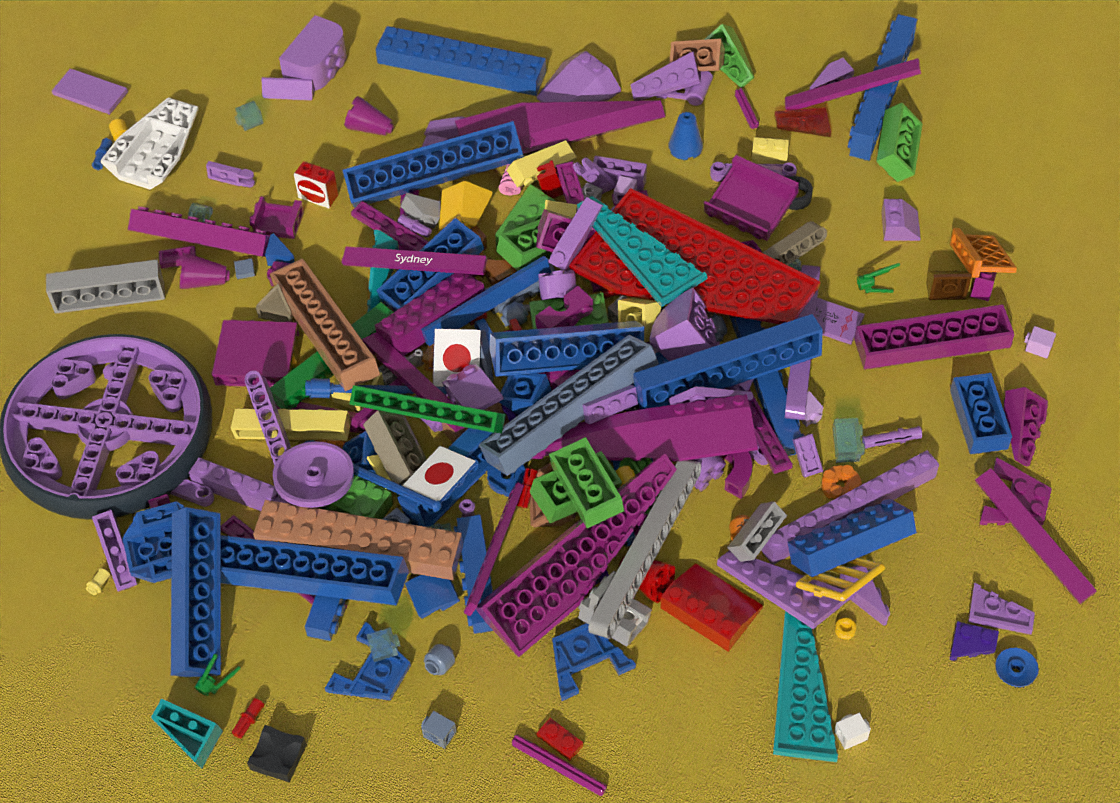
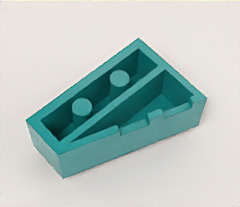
[151,698,223,769]

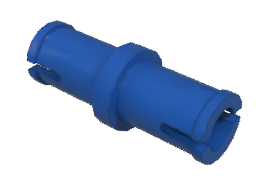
[92,138,113,170]

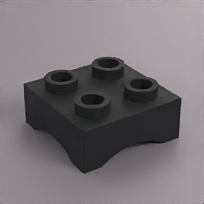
[247,725,307,783]

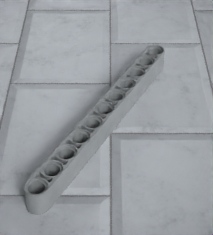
[588,460,701,639]

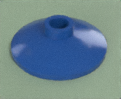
[995,648,1039,687]

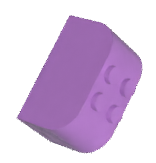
[279,15,347,91]

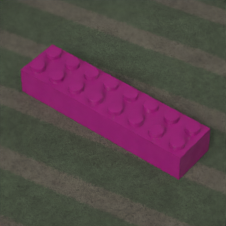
[854,305,1014,369]

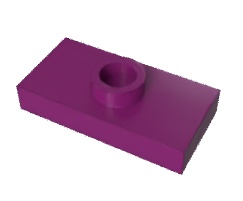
[159,246,196,269]

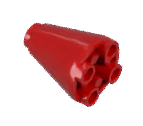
[619,556,675,603]

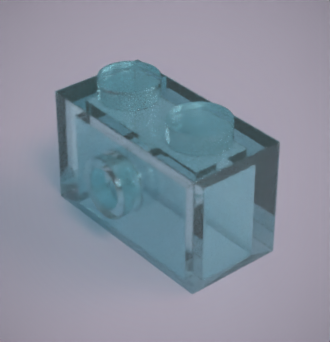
[832,418,865,463]

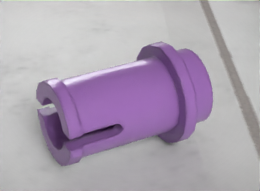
[459,499,475,517]

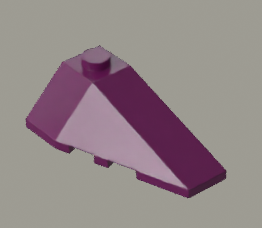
[1004,387,1048,467]

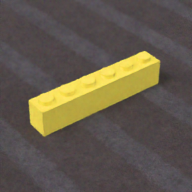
[231,408,351,441]

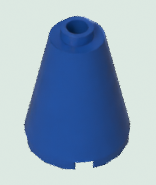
[668,112,703,160]

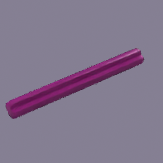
[512,734,607,796]

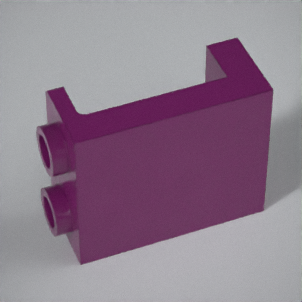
[249,196,304,239]

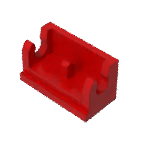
[537,160,564,198]

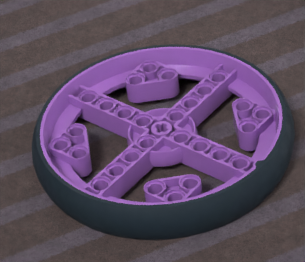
[0,334,212,520]

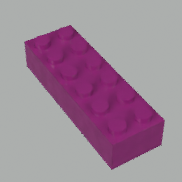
[375,273,485,357]

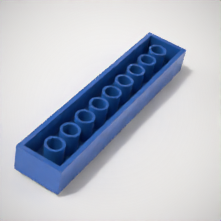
[848,14,918,161]
[376,26,546,96]
[343,121,524,207]
[633,314,823,410]
[220,535,409,605]

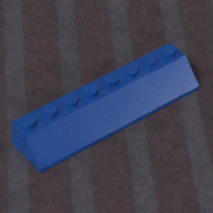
[490,321,644,377]
[171,507,221,677]

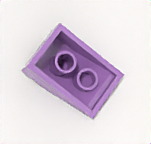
[442,364,504,410]

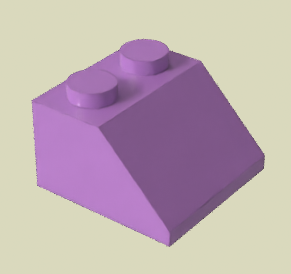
[881,199,921,241]

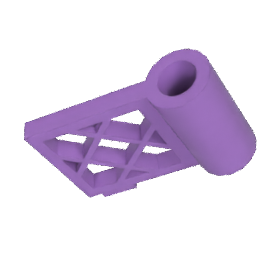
[656,71,713,105]

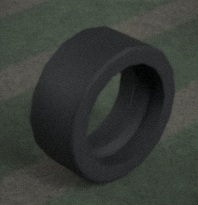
[788,176,813,210]

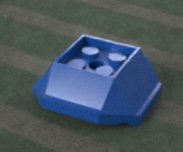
[122,501,185,583]

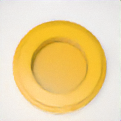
[835,618,856,639]

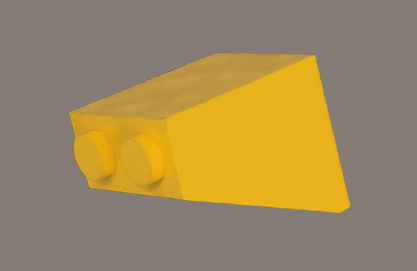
[439,181,492,230]

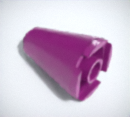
[344,96,394,136]
[180,253,230,289]

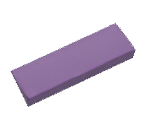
[262,77,314,100]

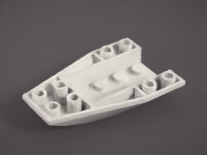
[101,98,199,189]

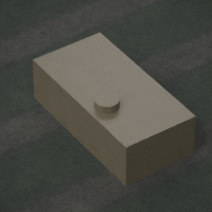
[363,410,427,486]

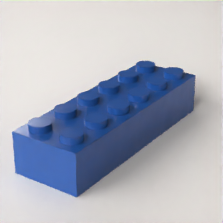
[376,218,484,312]
[397,428,494,528]
[787,499,917,577]

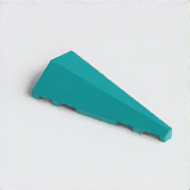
[367,230,399,312]

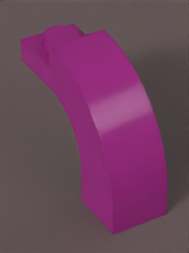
[720,452,752,499]

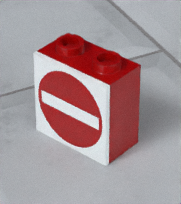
[294,161,338,208]

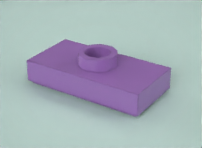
[792,434,823,477]

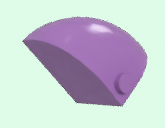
[650,288,720,361]

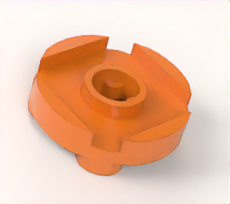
[821,465,862,499]

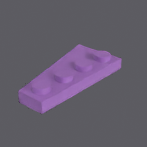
[631,52,700,101]

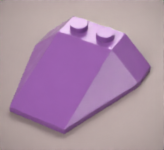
[537,51,621,102]

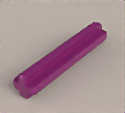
[735,88,759,129]

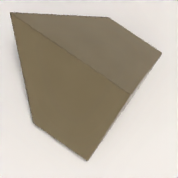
[256,284,294,322]

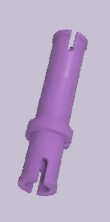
[862,426,922,449]

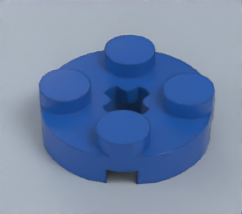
[487,465,525,497]

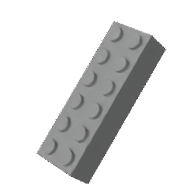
[46,260,165,314]

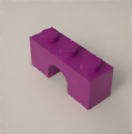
[535,286,593,329]

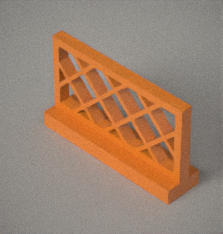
[950,228,1017,278]

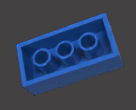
[950,373,1012,454]

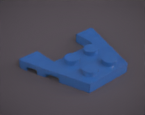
[325,622,411,700]
[552,623,636,701]

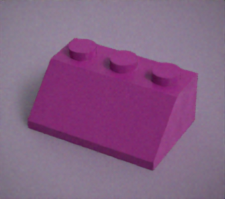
[536,209,596,252]

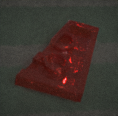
[774,107,831,137]

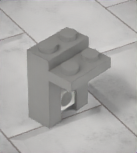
[578,571,652,647]

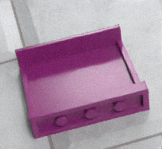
[704,155,799,241]
[212,320,299,387]

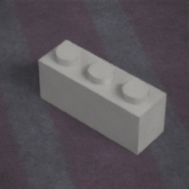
[727,501,787,562]

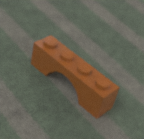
[470,225,517,286]

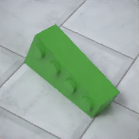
[495,184,557,249]

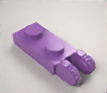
[573,158,616,194]
[206,161,255,188]

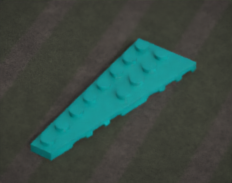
[577,196,707,307]
[773,611,838,762]

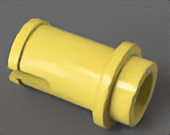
[86,568,110,595]

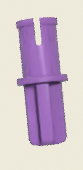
[398,214,432,238]

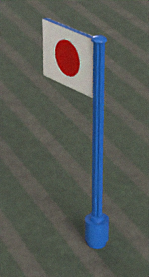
[305,329,480,398]
[304,440,477,512]

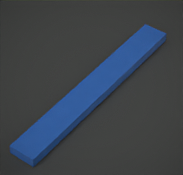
[421,256,551,346]

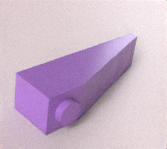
[548,197,603,271]
[92,510,138,592]

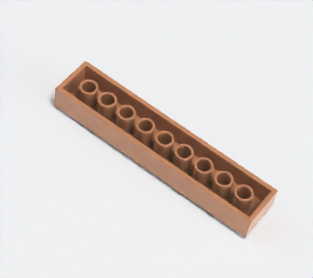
[270,259,380,391]
[253,500,463,580]

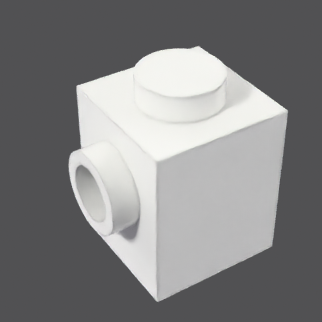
[835,713,871,750]

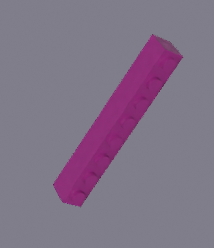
[128,206,270,257]

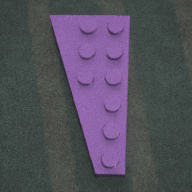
[717,550,851,629]

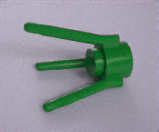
[857,263,900,293]
[194,653,241,697]

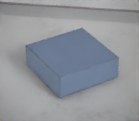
[234,259,255,279]

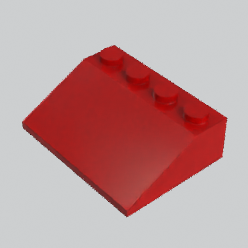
[660,563,763,652]

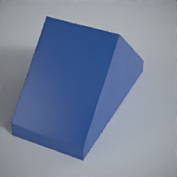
[265,233,295,266]

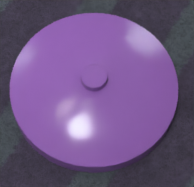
[273,442,354,508]

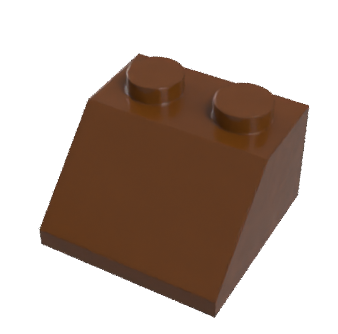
[926,270,972,300]

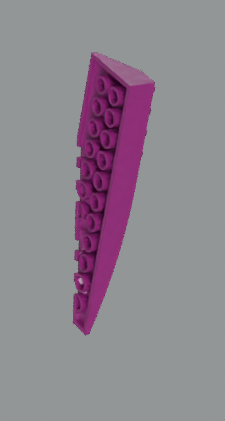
[455,100,666,156]
[532,394,758,461]
[476,454,677,657]

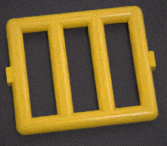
[796,556,885,601]

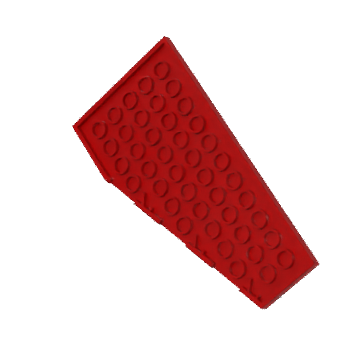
[569,188,820,325]

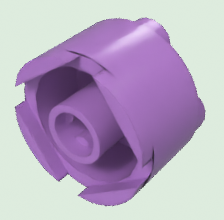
[538,270,577,300]
[691,456,725,491]

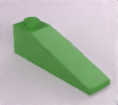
[704,24,755,88]

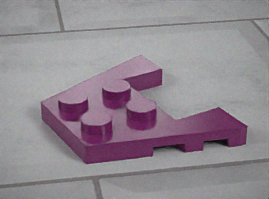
[980,458,1052,525]

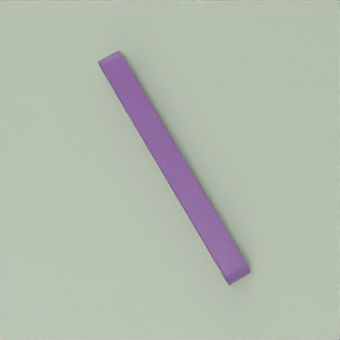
[785,265,820,420]

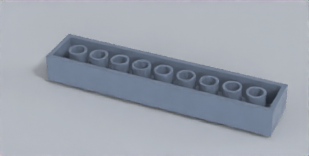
[479,335,659,476]

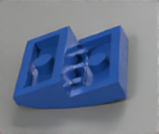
[405,575,460,619]

